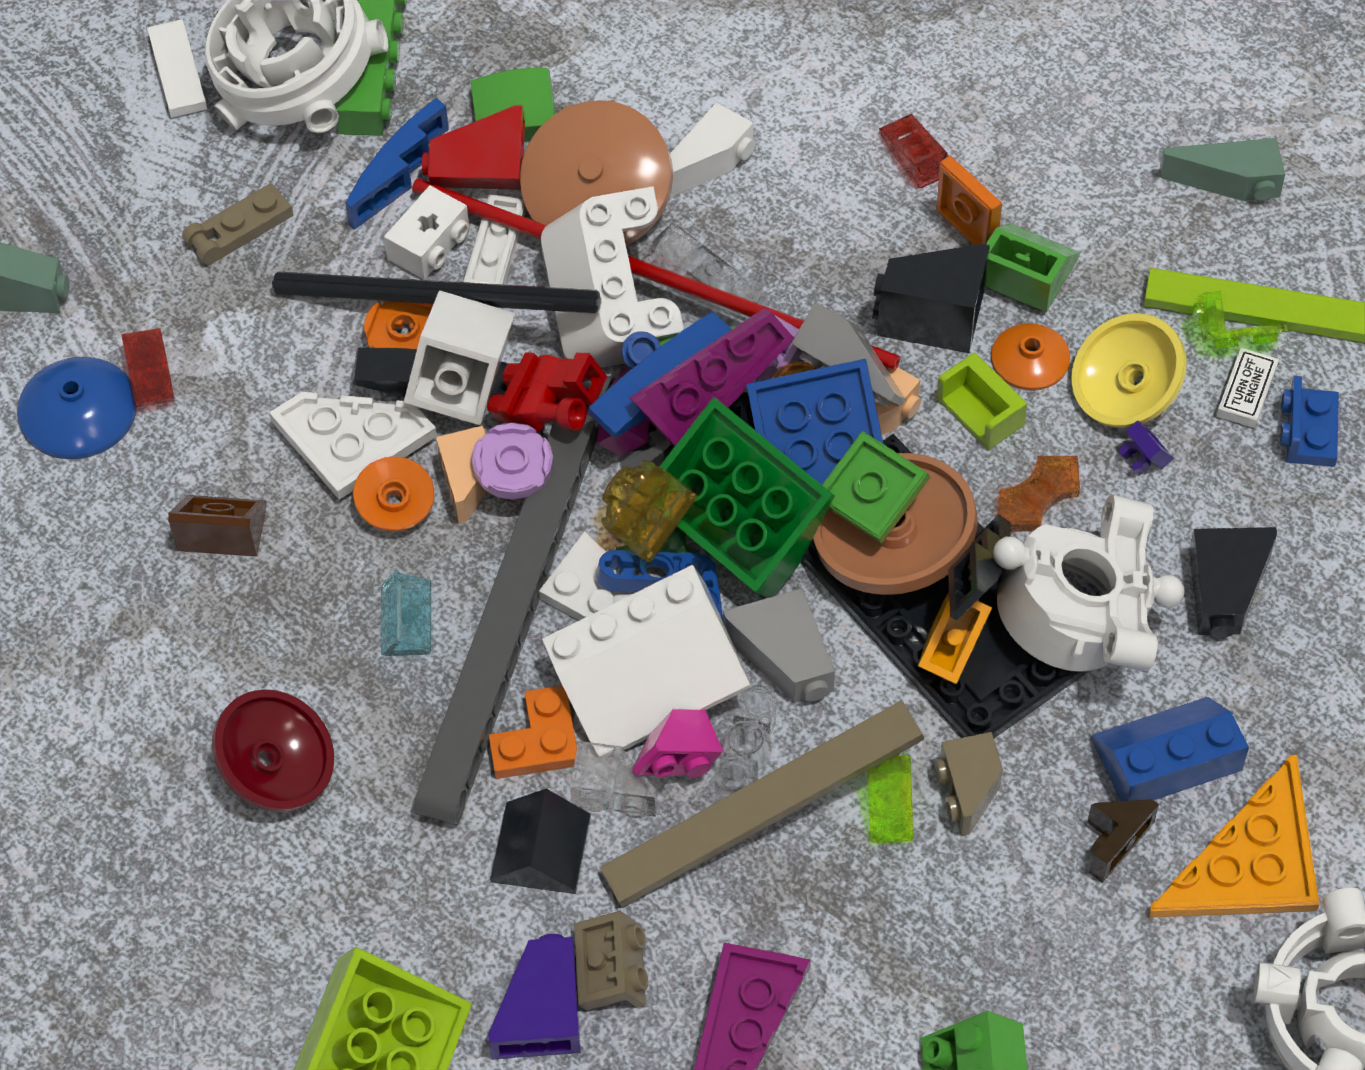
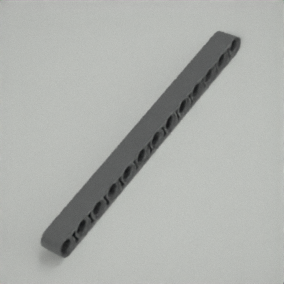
[414,375,615,824]

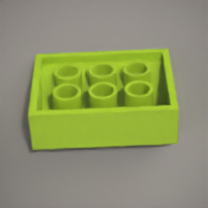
[294,947,472,1070]

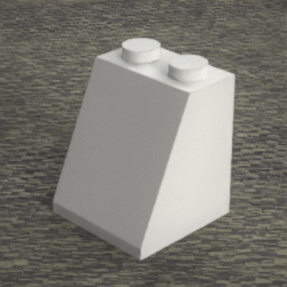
[404,290,515,425]

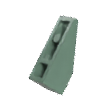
[1159,138,1285,201]

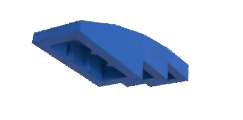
[345,98,449,230]
[587,311,732,438]

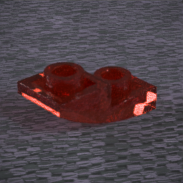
[121,328,174,407]

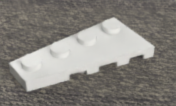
[539,532,634,621]

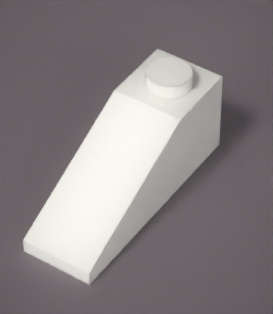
[670,102,755,197]

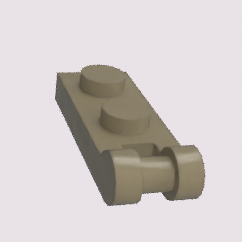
[182,183,294,265]

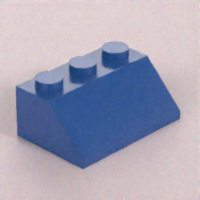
[1091,697,1249,801]

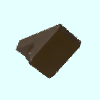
[1088,799,1159,883]

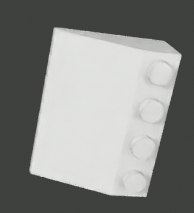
[542,565,752,761]

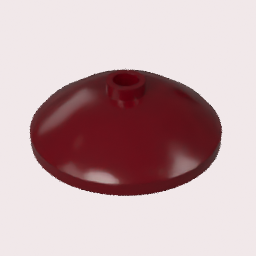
[212,689,334,812]

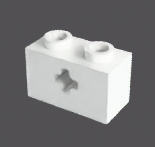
[384,185,470,280]

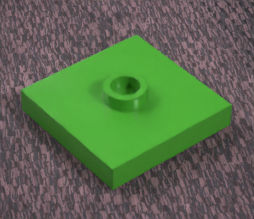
[822,431,930,544]

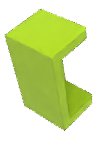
[936,352,1027,450]

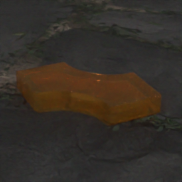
[998,456,1080,532]

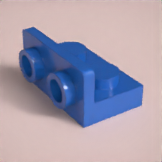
[1280,376,1339,467]

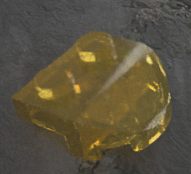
[601,460,698,563]

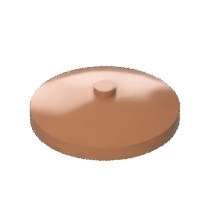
[520,100,673,246]
[813,453,978,595]

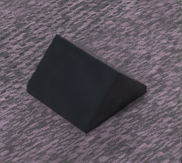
[490,789,591,894]

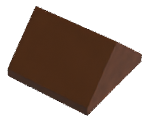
[168,495,267,557]

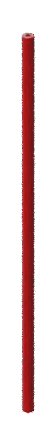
[412,178,901,371]

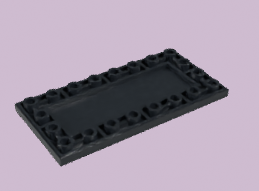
[801,433,1089,739]

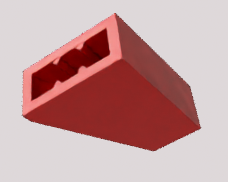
[422,105,526,190]

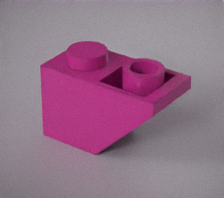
[632,709,724,778]

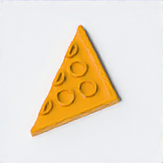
[1149,755,1320,918]

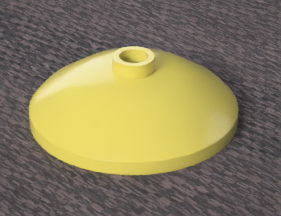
[1071,313,1187,428]

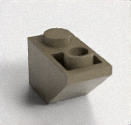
[934,732,1003,836]

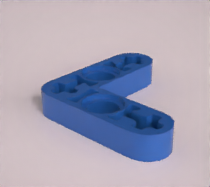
[596,550,724,623]

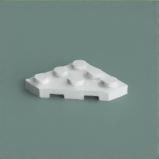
[269,392,437,500]

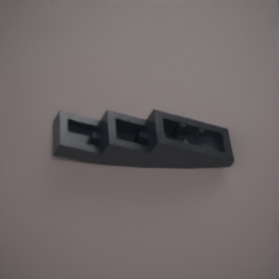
[352,348,508,400]
[948,514,1011,621]

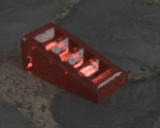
[879,114,948,188]

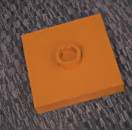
[936,155,1002,245]

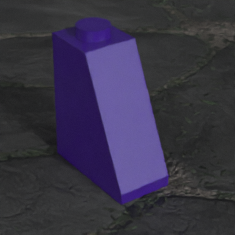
[488,934,581,1060]

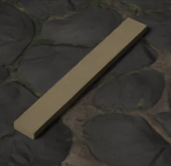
[600,700,924,907]

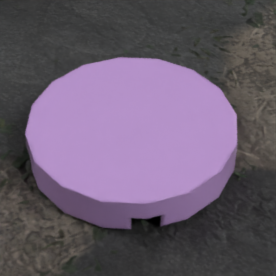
[472,423,553,500]

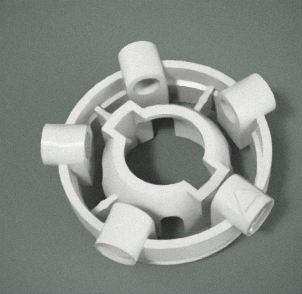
[205,0,389,133]
[1254,888,1365,1070]

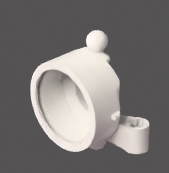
[993,494,1185,672]

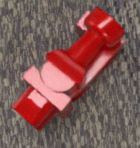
[487,352,607,433]

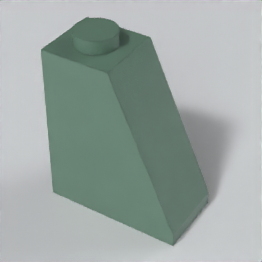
[0,242,69,313]

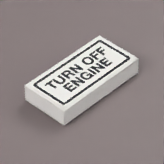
[1217,348,1279,428]

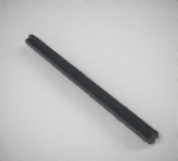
[272,271,602,314]

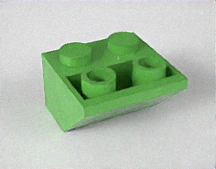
[985,223,1080,312]
[920,1010,1028,1070]

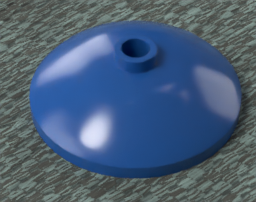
[17,357,137,459]

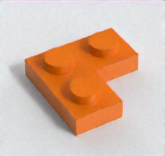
[489,685,579,779]

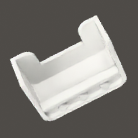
[541,186,684,368]

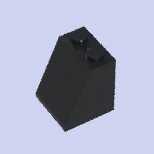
[872,244,990,354]

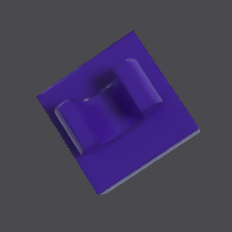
[1119,420,1174,474]

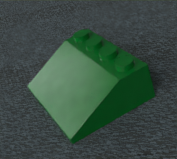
[639,397,835,598]

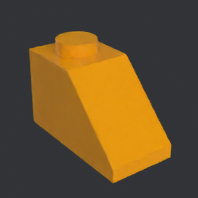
[918,592,992,684]

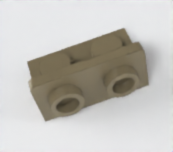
[574,911,649,1010]

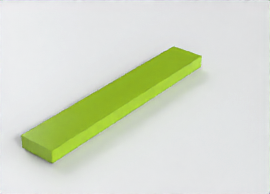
[1144,267,1365,343]

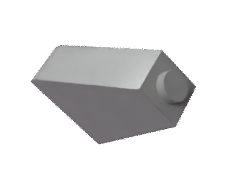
[723,588,835,703]

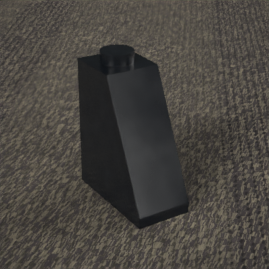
[1189,527,1277,638]

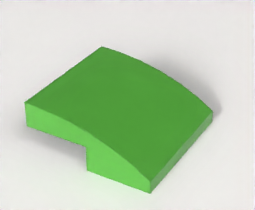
[471,68,556,142]

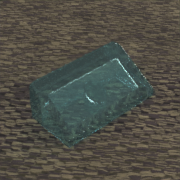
[381,571,431,656]

